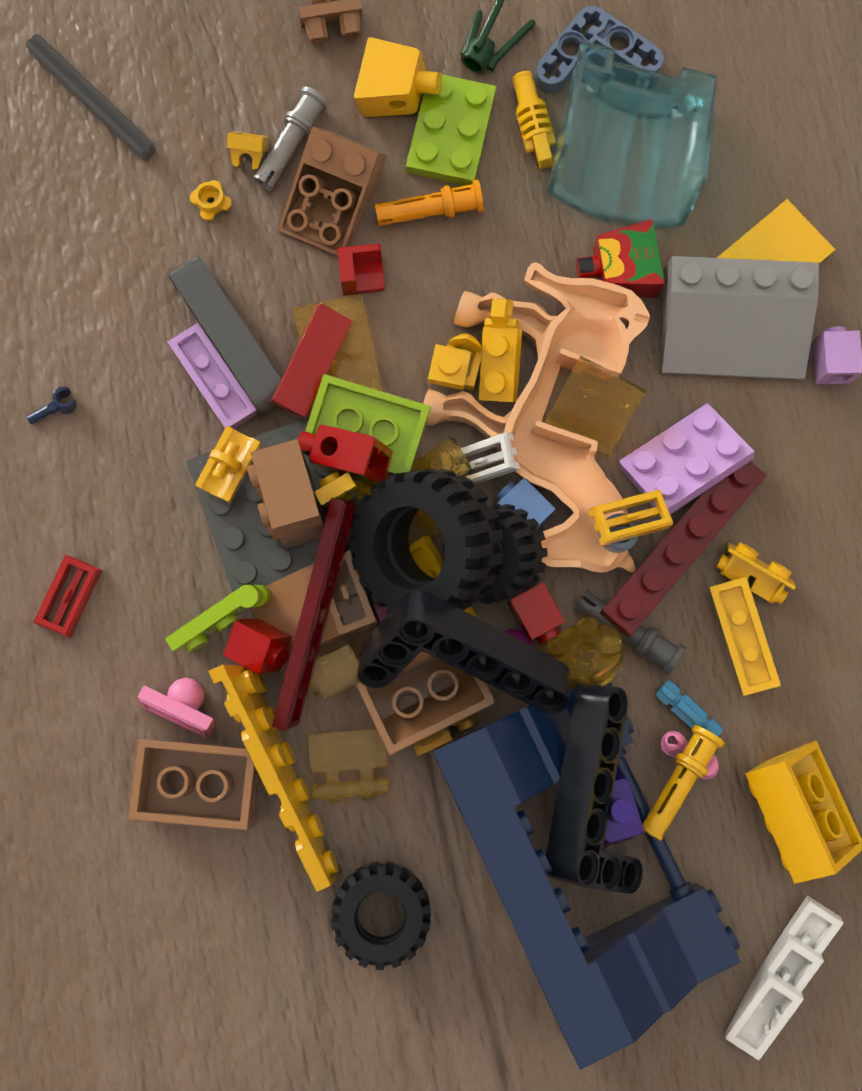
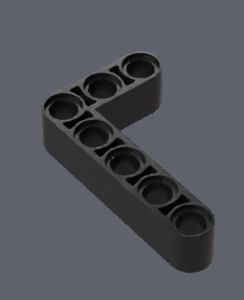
[357,590,570,713]
[546,684,643,894]

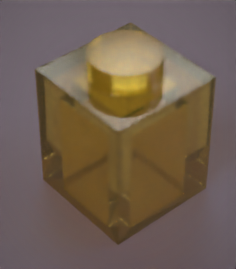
[310,644,360,700]

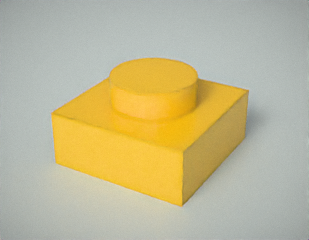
[428,344,471,390]

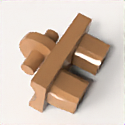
[298,0,362,44]

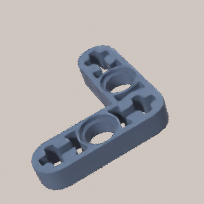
[535,6,664,93]

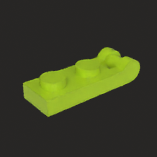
[165,585,271,653]

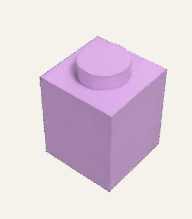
[812,326,862,384]

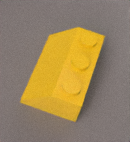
[745,740,862,884]

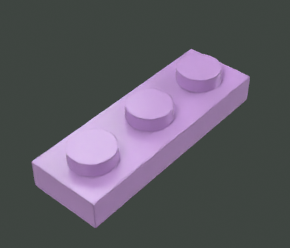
[167,323,259,429]

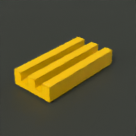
[588,489,674,546]

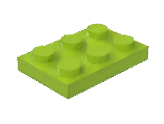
[406,74,497,185]
[305,374,431,474]

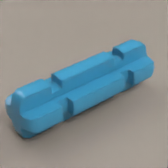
[656,680,723,737]

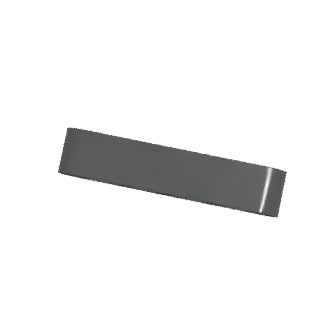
[167,255,281,417]

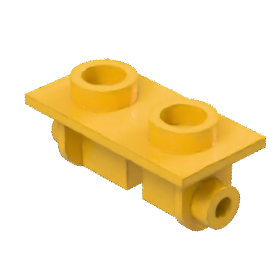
[715,541,796,605]

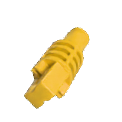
[512,71,557,170]

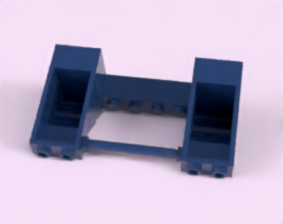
[432,672,741,1070]

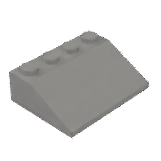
[660,256,819,381]

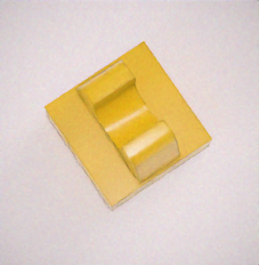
[227,131,270,170]

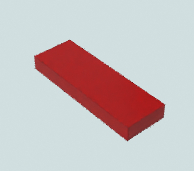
[270,303,352,419]

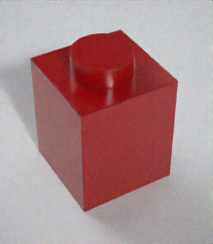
[508,582,565,645]
[223,618,292,675]

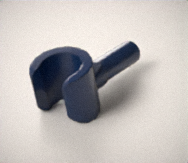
[26,387,76,424]

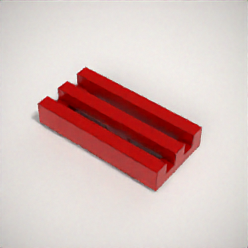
[33,554,102,638]

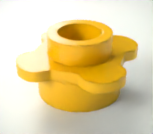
[190,180,232,221]

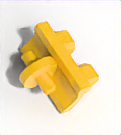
[195,426,262,503]

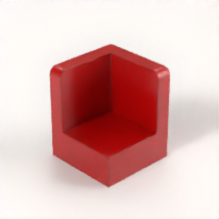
[337,243,385,295]

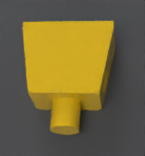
[354,37,442,117]

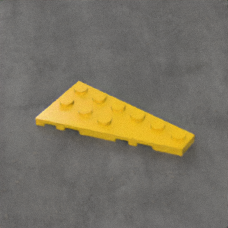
[208,664,339,892]

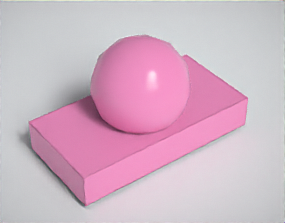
[137,677,216,739]

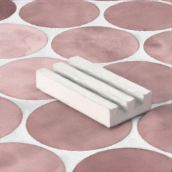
[445,432,520,485]

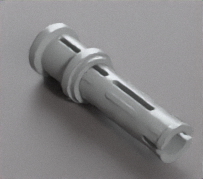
[253,86,329,191]

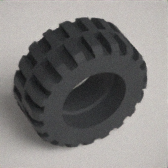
[350,469,504,613]

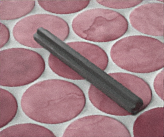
[26,34,156,160]

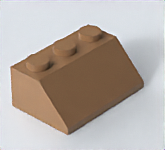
[356,652,495,756]

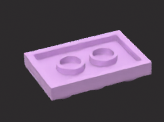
[619,403,755,514]

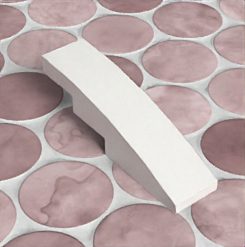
[724,895,844,1061]

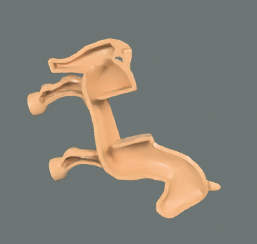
[423,262,650,574]

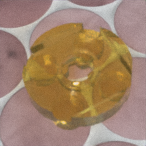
[547,617,625,689]

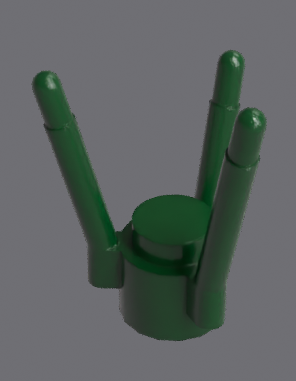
[460,0,535,74]

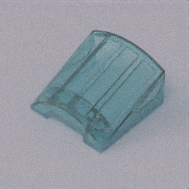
[547,40,717,227]

